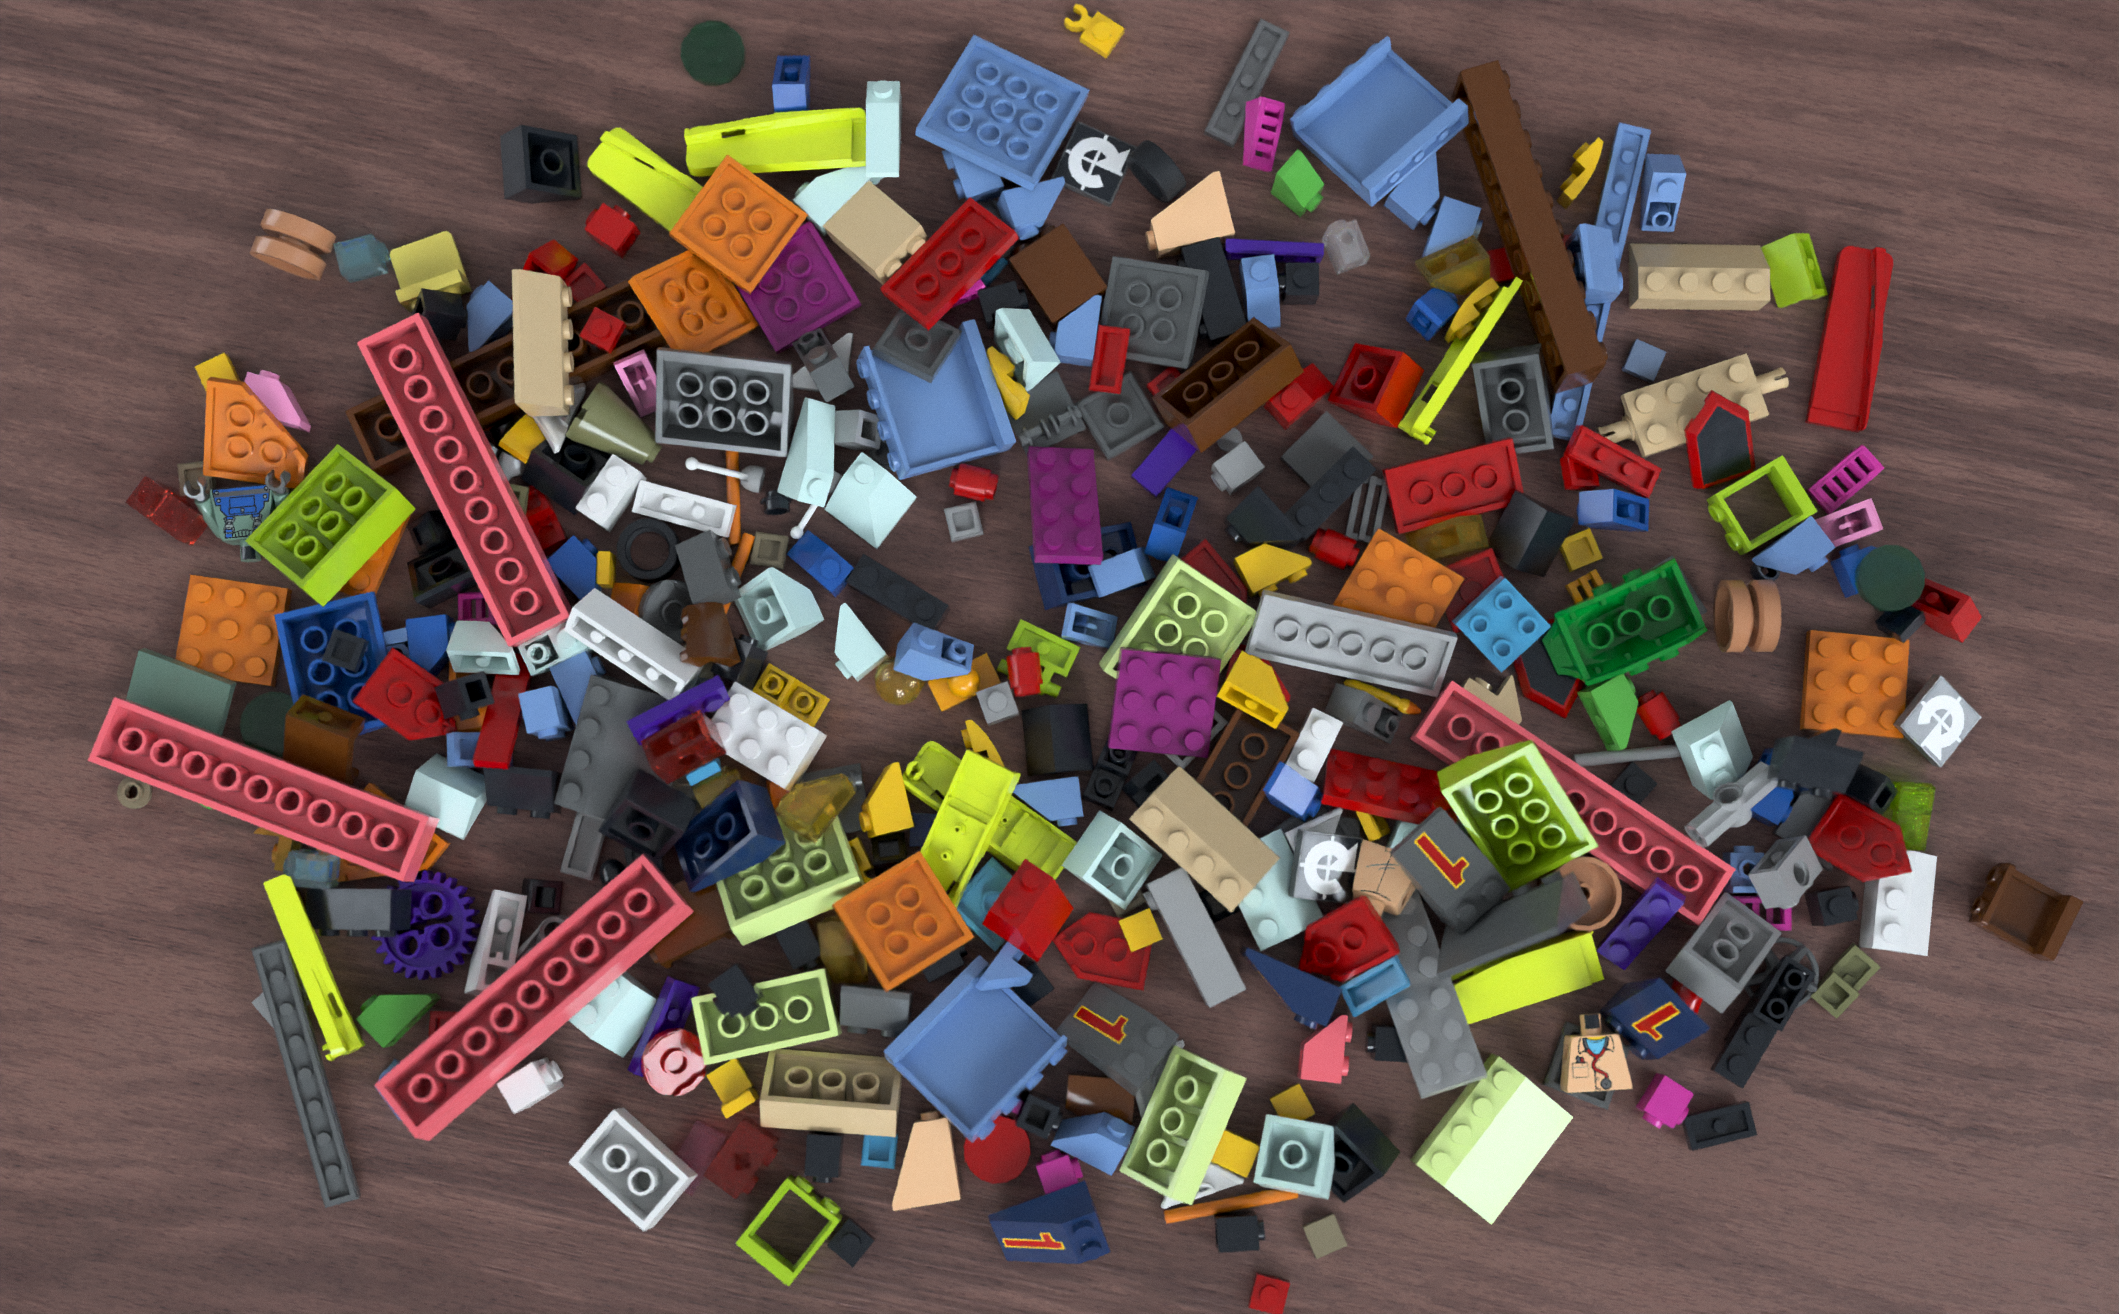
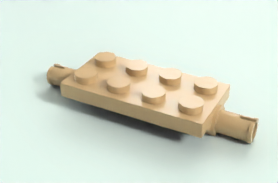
[1595,353,1789,458]

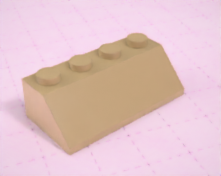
[1628,244,1770,311]
[512,269,575,417]
[1130,766,1280,912]
[760,1049,902,1137]

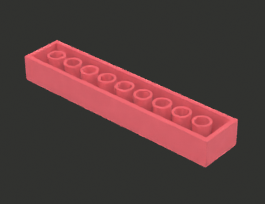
[357,313,572,647]
[1410,681,1736,926]
[88,697,439,882]
[374,854,694,1141]

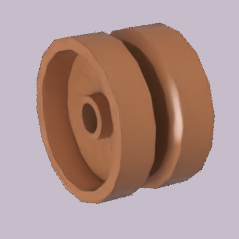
[250,209,336,281]
[1713,580,1781,652]
[1537,856,1622,931]

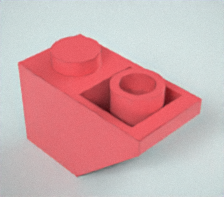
[1297,1013,1353,1084]

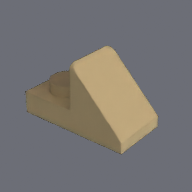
[1461,675,1522,725]

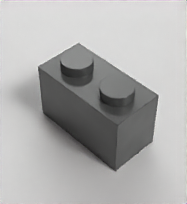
[675,530,741,605]

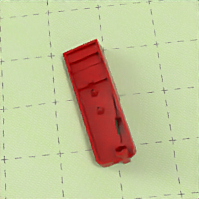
[1805,246,1893,433]

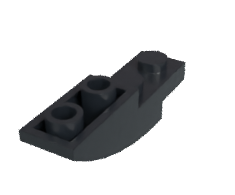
[1711,955,1816,1088]

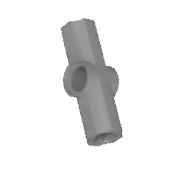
[1684,762,1778,848]

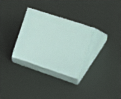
[994,308,1061,391]
[405,753,487,840]

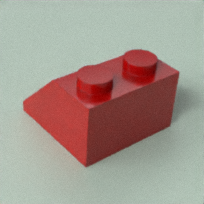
[1327,343,1425,428]
[982,859,1074,962]

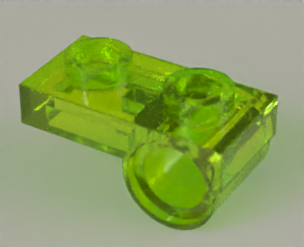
[1890,781,1936,851]

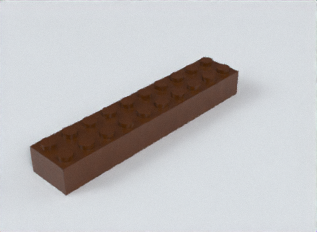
[1451,60,1608,394]
[345,277,667,477]

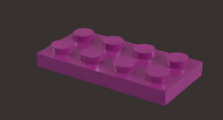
[1027,446,1103,565]

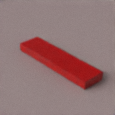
[473,653,532,769]

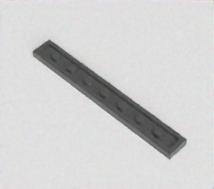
[251,939,361,1208]

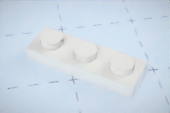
[632,480,737,537]

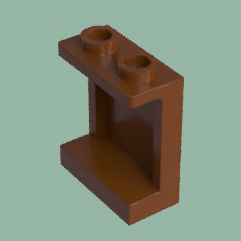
[1009,223,1107,330]
[283,694,365,785]
[1968,863,2084,961]
[649,880,736,969]

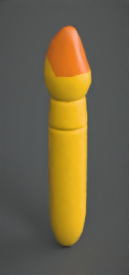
[1344,679,1421,715]

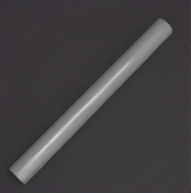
[1573,744,1681,767]

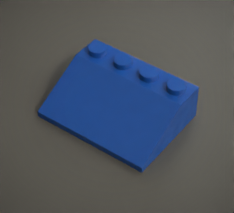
[274,591,388,736]

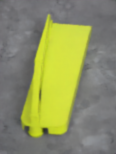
[684,107,866,177]
[588,128,703,232]
[1398,277,1523,445]
[902,741,1077,880]
[920,749,1021,909]
[263,875,365,1061]
[1450,930,1604,1024]

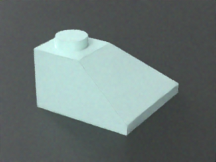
[825,452,917,549]
[734,567,824,651]

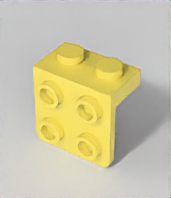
[390,231,472,313]

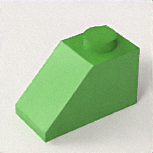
[1271,149,1324,217]
[1577,674,1638,751]
[356,993,441,1048]

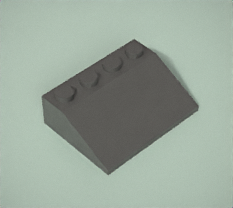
[655,347,794,457]
[554,675,692,819]
[1436,870,1591,980]

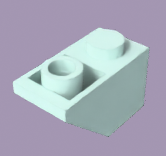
[517,621,596,676]

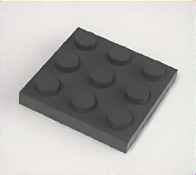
[1100,256,1210,370]

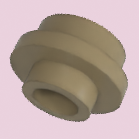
[117,777,152,809]

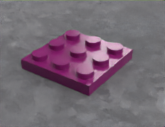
[735,220,861,355]
[1108,647,1221,758]

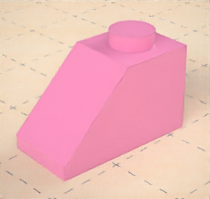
[244,370,311,432]

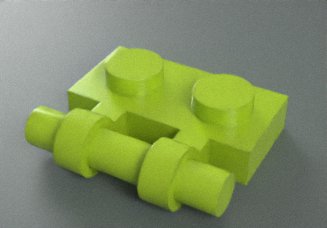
[997,619,1081,699]

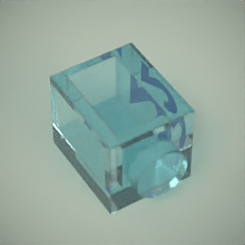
[333,234,390,283]
[283,849,341,889]

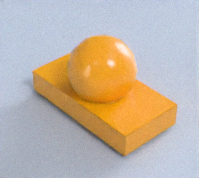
[927,653,1001,712]

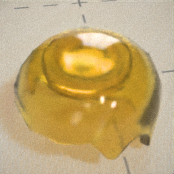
[874,655,926,706]

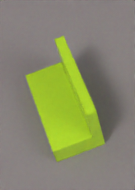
[1761,233,1828,308]

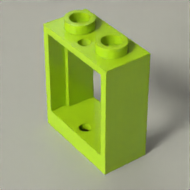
[1707,455,1818,556]
[735,1174,843,1287]

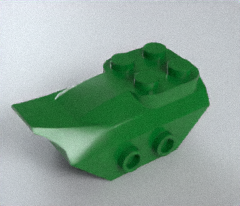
[1542,558,1708,686]

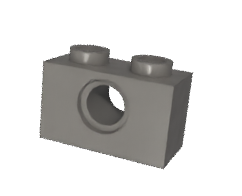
[1748,835,1823,909]

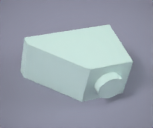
[834,603,888,681]
[446,620,520,675]

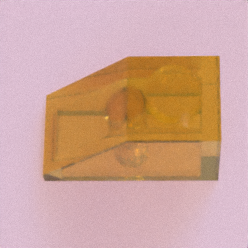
[1415,235,1490,295]
[1406,515,1489,561]
[775,773,856,844]
[817,916,868,984]

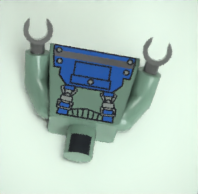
[183,470,291,562]

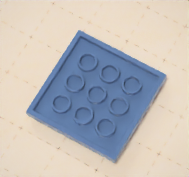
[915,35,1089,192]

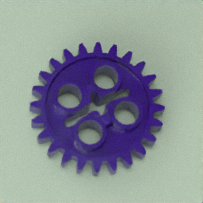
[371,870,481,980]

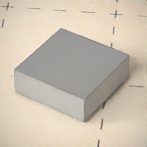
[944,501,984,542]

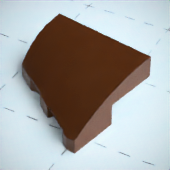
[680,602,741,667]
[1065,1074,1135,1144]

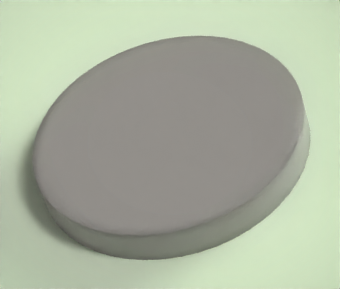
[1217,428,1242,452]

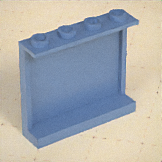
[1290,36,1469,207]
[856,319,1016,480]
[883,955,1067,1143]

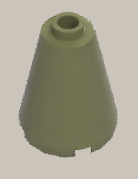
[565,382,662,465]

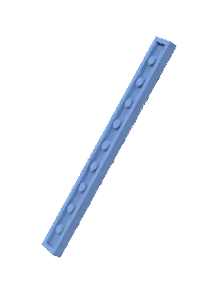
[1550,122,1651,441]

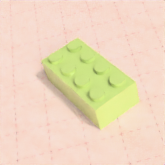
[691,967,842,1065]
[1119,1045,1247,1205]

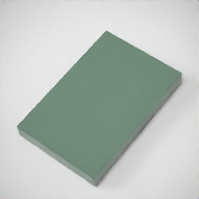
[126,648,237,735]

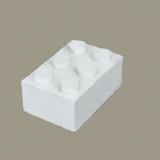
[700,682,827,793]
[569,1108,698,1231]

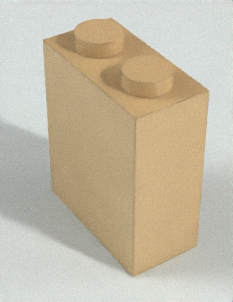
[823,181,929,285]

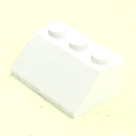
[1859,850,1937,956]

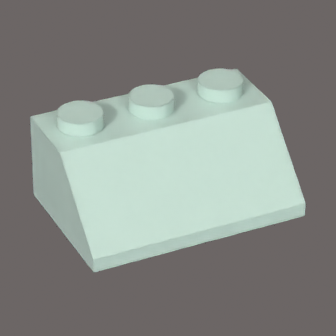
[1239,828,1323,951]

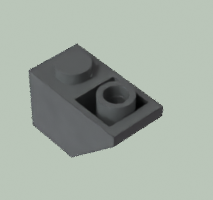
[792,328,855,403]
[1324,683,1403,744]

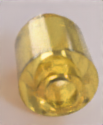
[692,765,743,809]

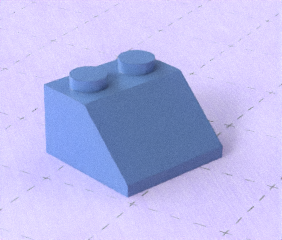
[1565,224,1623,305]

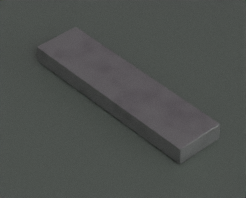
[1204,18,1289,148]

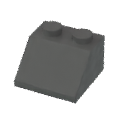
[840,983,914,1038]

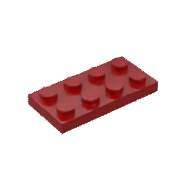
[880,197,1019,331]
[1382,437,1524,534]
[1321,748,1457,825]

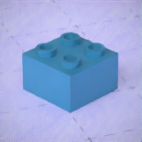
[1452,576,1551,673]

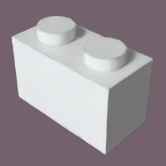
[575,454,647,532]
[1284,708,1343,783]
[497,1057,564,1114]

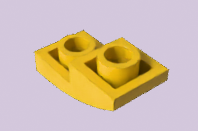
[1557,137,1603,209]
[1444,277,1500,343]
[986,346,1030,420]
[498,414,545,464]
[752,663,830,727]
[961,719,1004,767]

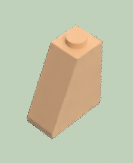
[1146,171,1235,260]
[892,1110,962,1211]

